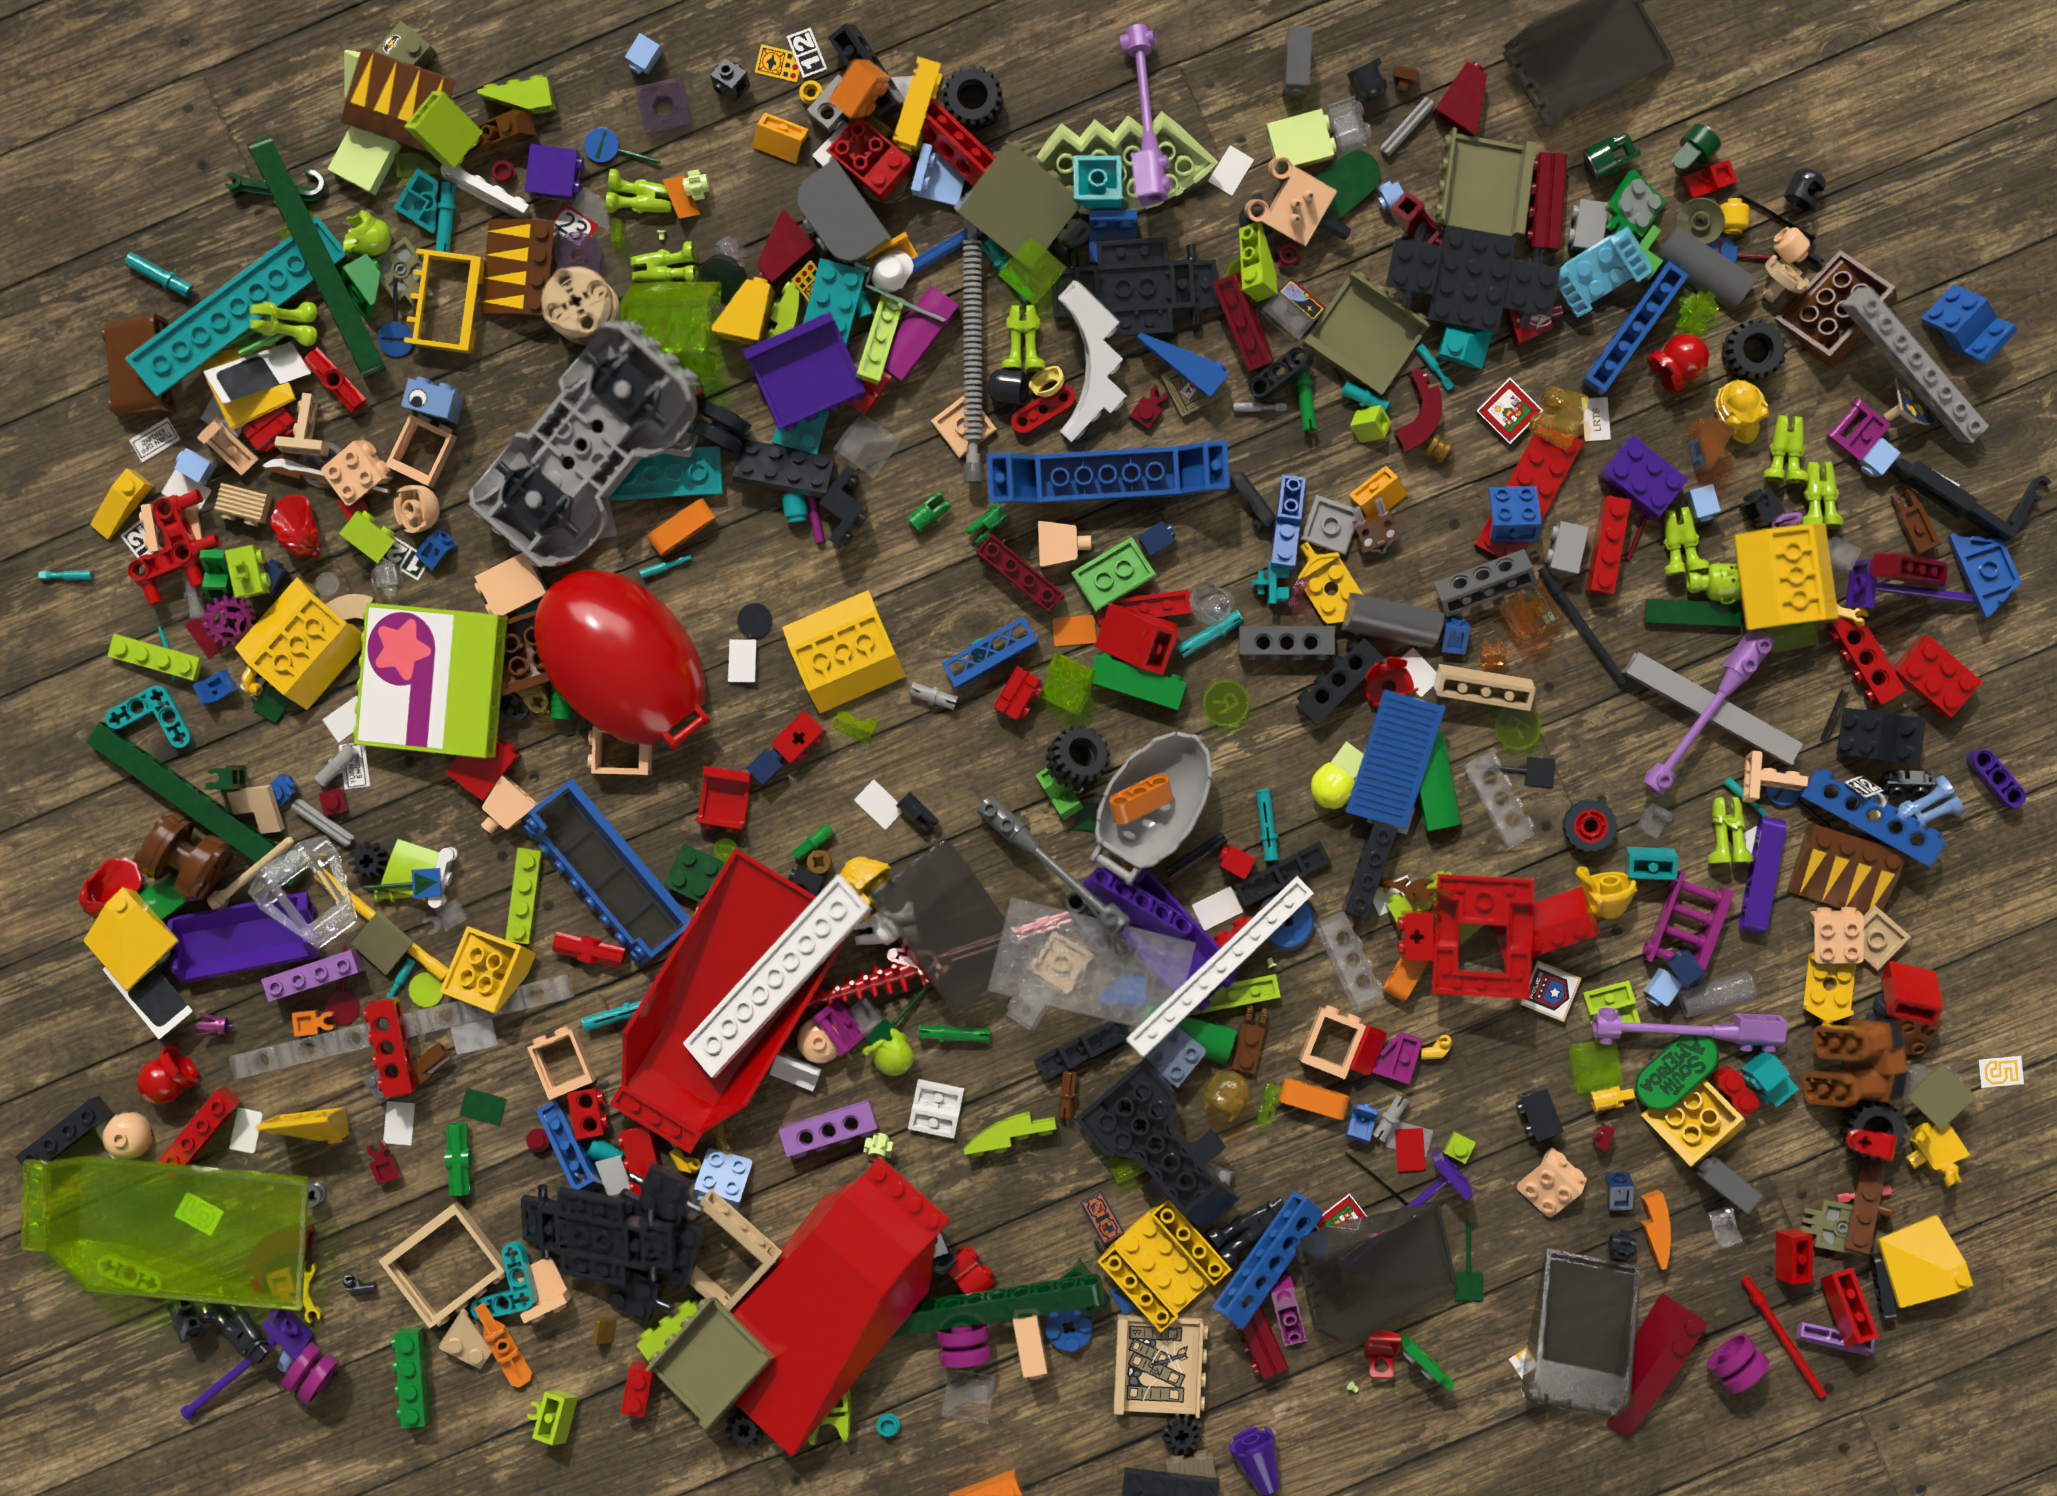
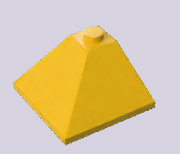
[201,344,296,430]
[83,887,179,991]
[439,926,536,1014]
[1641,1079,1747,1167]
[256,1107,349,1144]
[1877,1215,1973,1308]

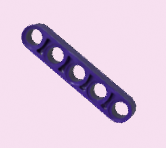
[1739,816,1786,934]
[1083,867,1193,944]

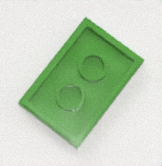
[1071,537,1157,613]

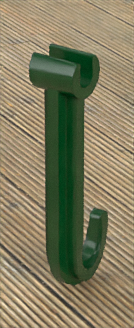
[225,168,327,202]

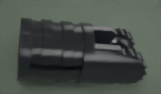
[896,791,939,835]

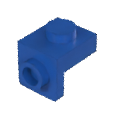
[193,669,237,705]
[1345,1104,1379,1144]

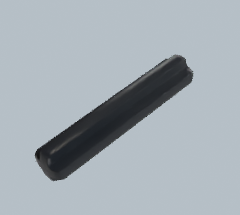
[1164,833,1228,879]

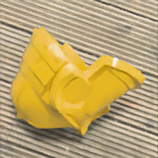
[1714,380,1769,444]
[840,857,892,922]
[1576,867,1637,919]

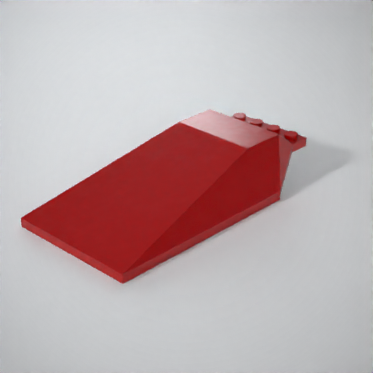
[609,848,853,1154]
[730,1157,951,1457]

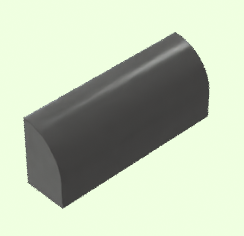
[1656,226,1757,312]
[1341,593,1445,649]

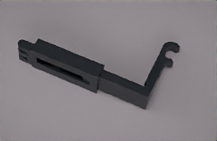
[1888,458,2052,542]

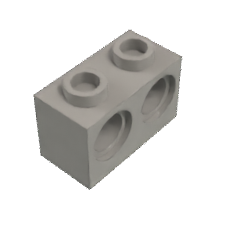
[807,75,846,134]

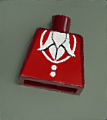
[1504,303,1563,347]

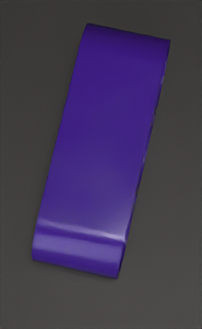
[1966,749,2026,807]

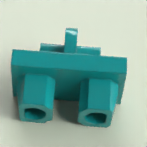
[1251,561,1289,605]

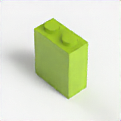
[404,91,483,168]

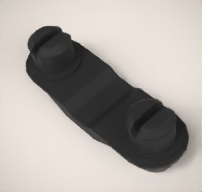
[1227,471,1276,532]

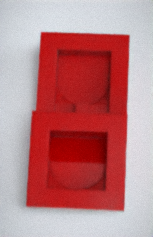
[1681,160,1738,201]

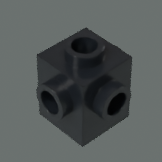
[710,59,750,102]

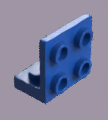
[1089,210,1137,263]
[1489,486,1542,542]

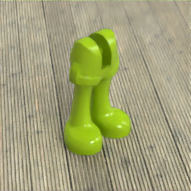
[250,301,317,346]
[1001,305,1046,372]

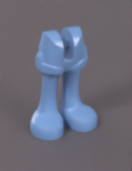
[1894,775,1965,834]

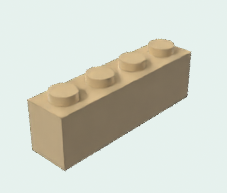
[1434,664,1536,711]

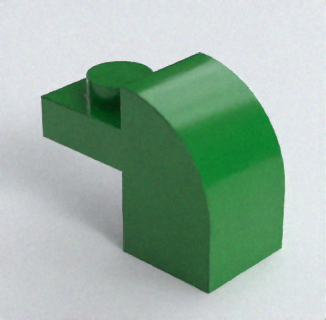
[199,549,233,601]

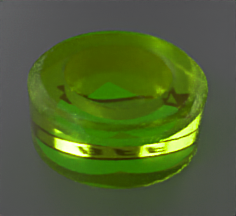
[714,838,738,862]

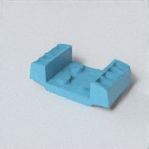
[1557,227,1652,317]

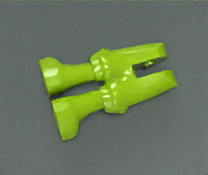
[605,169,673,214]
[630,241,698,286]
[1763,415,1809,483]
[1799,462,1844,529]
[1663,506,1710,576]

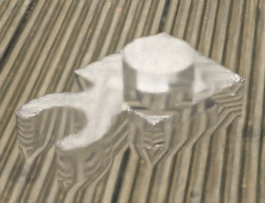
[422,899,468,935]

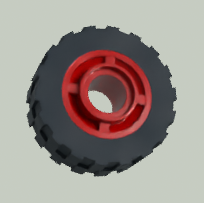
[1562,799,1617,852]

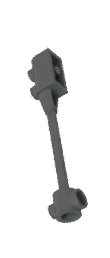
[977,795,1131,937]

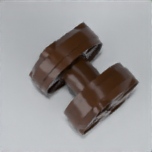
[133,813,234,902]

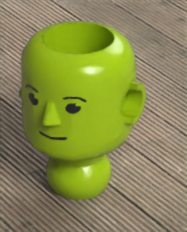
[1686,562,1742,604]

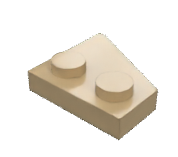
[439,1309,492,1369]

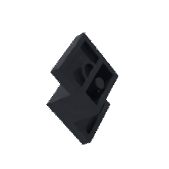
[819,465,868,548]
[1836,708,1927,766]

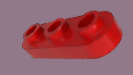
[1011,385,1075,434]

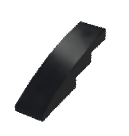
[1234,840,1331,906]
[1033,1015,1130,1081]

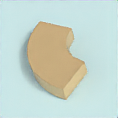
[326,594,375,621]

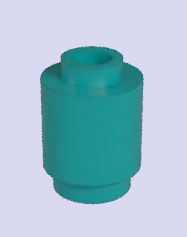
[781,491,808,523]

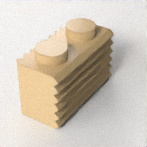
[214,483,272,526]

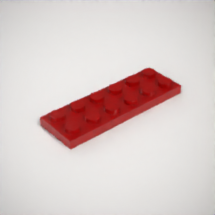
[1474,420,1584,558]

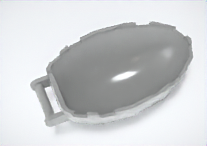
[1089,731,1212,886]

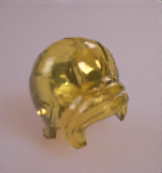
[1201,1070,1250,1122]

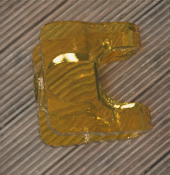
[1528,386,1589,449]

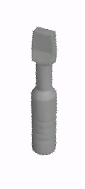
[1233,402,1287,412]

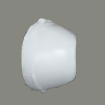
[871,250,914,292]

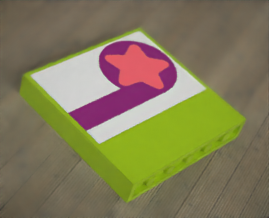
[353,603,508,758]

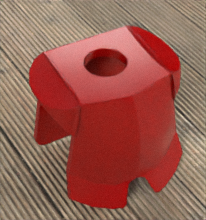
[1364,657,1419,707]

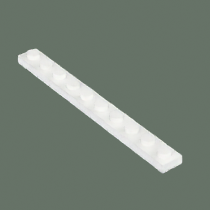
[1126,876,1313,1057]

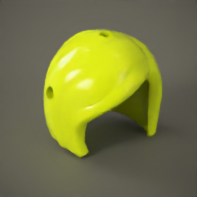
[1311,762,1355,809]

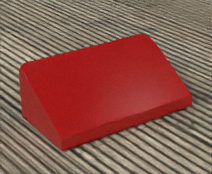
[1350,1025,1387,1075]

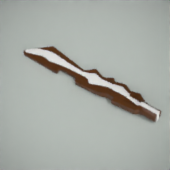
[263,453,390,496]

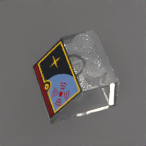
[1261,277,1327,344]

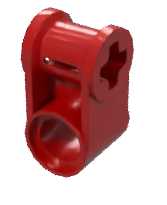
[1846,1129,1897,1160]

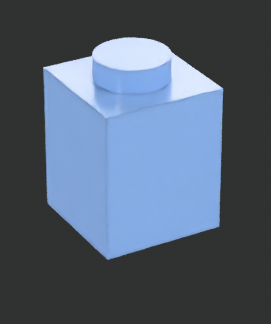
[625,33,663,75]
[1857,438,1900,477]
[174,448,217,485]
[1685,484,1721,522]
[1643,968,1683,1007]

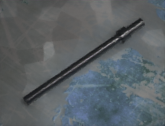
[1538,566,1627,686]

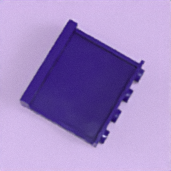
[743,311,867,432]

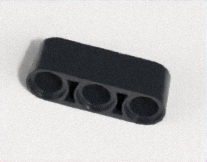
[1249,347,1313,400]

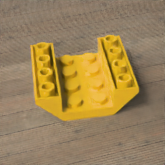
[1733,524,1839,630]
[235,577,362,710]
[782,590,906,714]
[1097,1198,1232,1333]

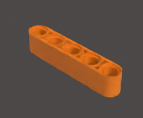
[1383,904,1437,1002]

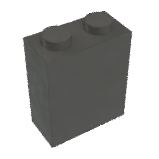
[1282,26,1313,99]
[1692,1155,1763,1214]

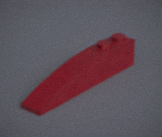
[1607,1292,1708,1438]

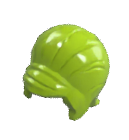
[343,210,391,257]
[862,1028,914,1076]

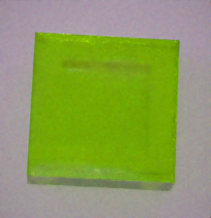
[610,218,625,247]

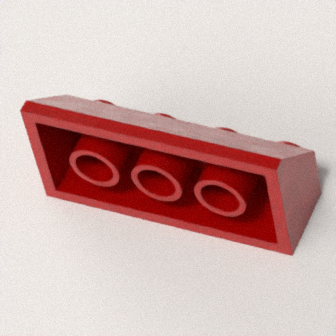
[1495,886,1600,964]

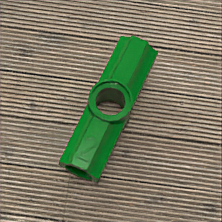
[444,1122,472,1196]

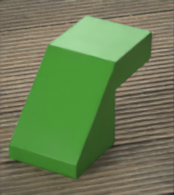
[1639,225,1663,284]
[1036,768,1084,820]

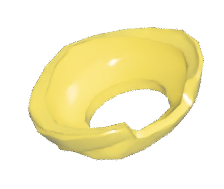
[1029,366,1064,397]

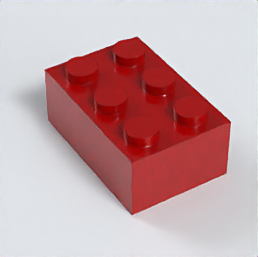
[1893,635,1983,718]

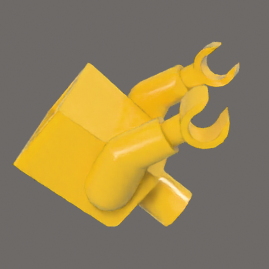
[1906,1120,1970,1187]

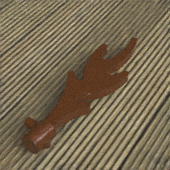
[1378,878,1454,905]

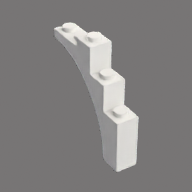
[1058,280,1126,442]

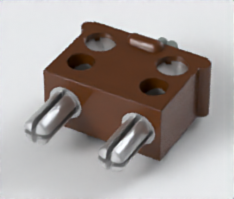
[1352,498,1401,554]

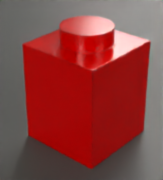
[1217,844,1256,880]

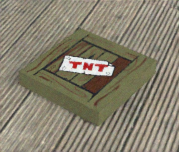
[1161,354,1224,418]

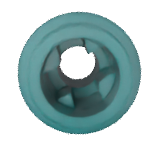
[586,1138,624,1161]

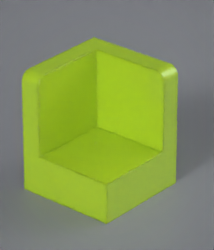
[1350,405,1391,443]

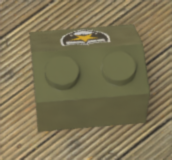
[374,21,437,68]

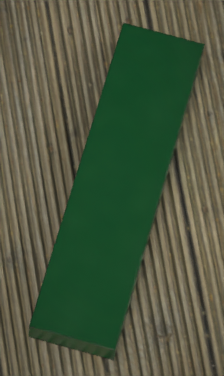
[1644,599,1742,627]

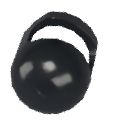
[1347,57,1387,102]
[1784,168,1826,213]
[988,369,1028,406]

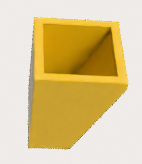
[711,277,775,345]

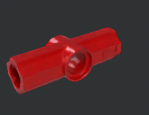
[303,347,368,413]
[552,931,627,968]

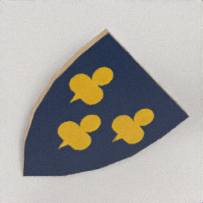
[1884,378,1935,425]

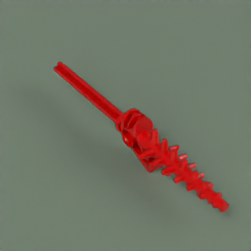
[807,910,1073,1008]

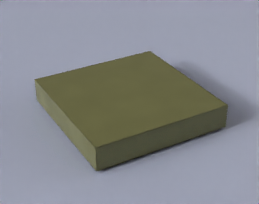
[351,911,414,975]
[1906,1062,1976,1130]

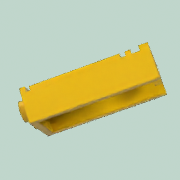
[893,57,943,158]

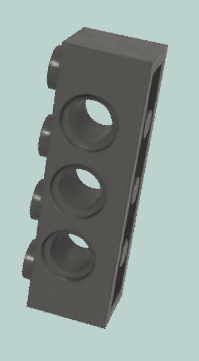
[1434,549,1537,617]
[1238,626,1335,660]

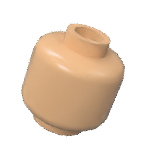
[1774,227,1810,263]

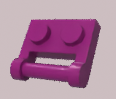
[1826,398,1891,462]
[812,998,866,1056]

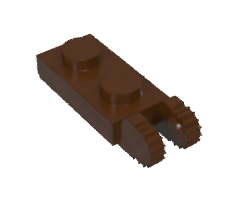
[1890,486,1941,555]
[1231,1005,1268,1074]

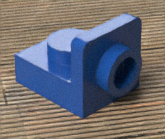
[415,529,457,570]
[1441,615,1470,655]
[269,774,299,808]

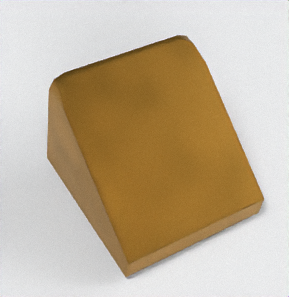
[591,1316,617,1345]

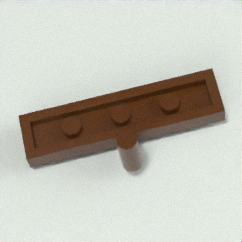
[1843,1157,1895,1256]

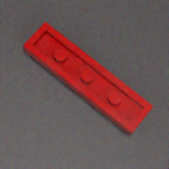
[1097,589,1192,625]

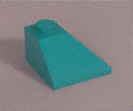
[1073,156,1122,210]
[1436,324,1492,370]

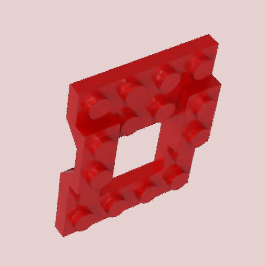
[1432,874,1535,999]

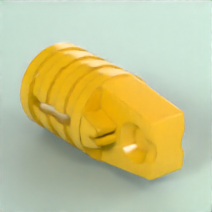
[1590,1086,1635,1113]

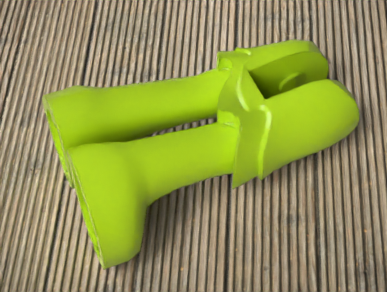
[1707,797,1753,864]

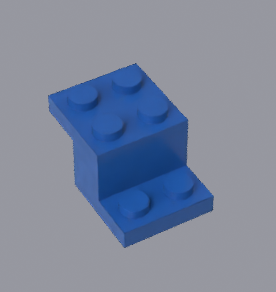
[1921,284,2018,365]

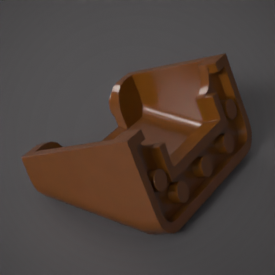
[102,314,177,418]

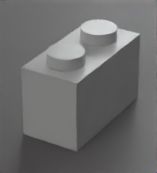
[1567,199,1608,252]
[1545,521,1589,575]

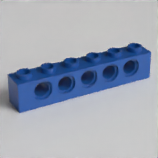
[1581,261,1688,395]
[1800,768,1946,867]
[1212,1191,1324,1330]

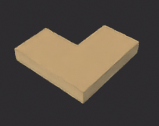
[227,785,285,834]

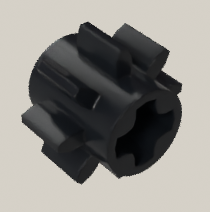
[1608,1229,1636,1260]

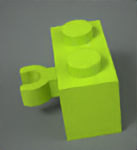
[225,545,271,599]
[527,1390,578,1445]

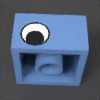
[401,376,465,424]

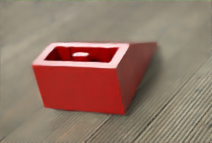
[826,117,914,203]
[1094,603,1179,675]

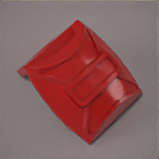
[1364,1330,1402,1379]

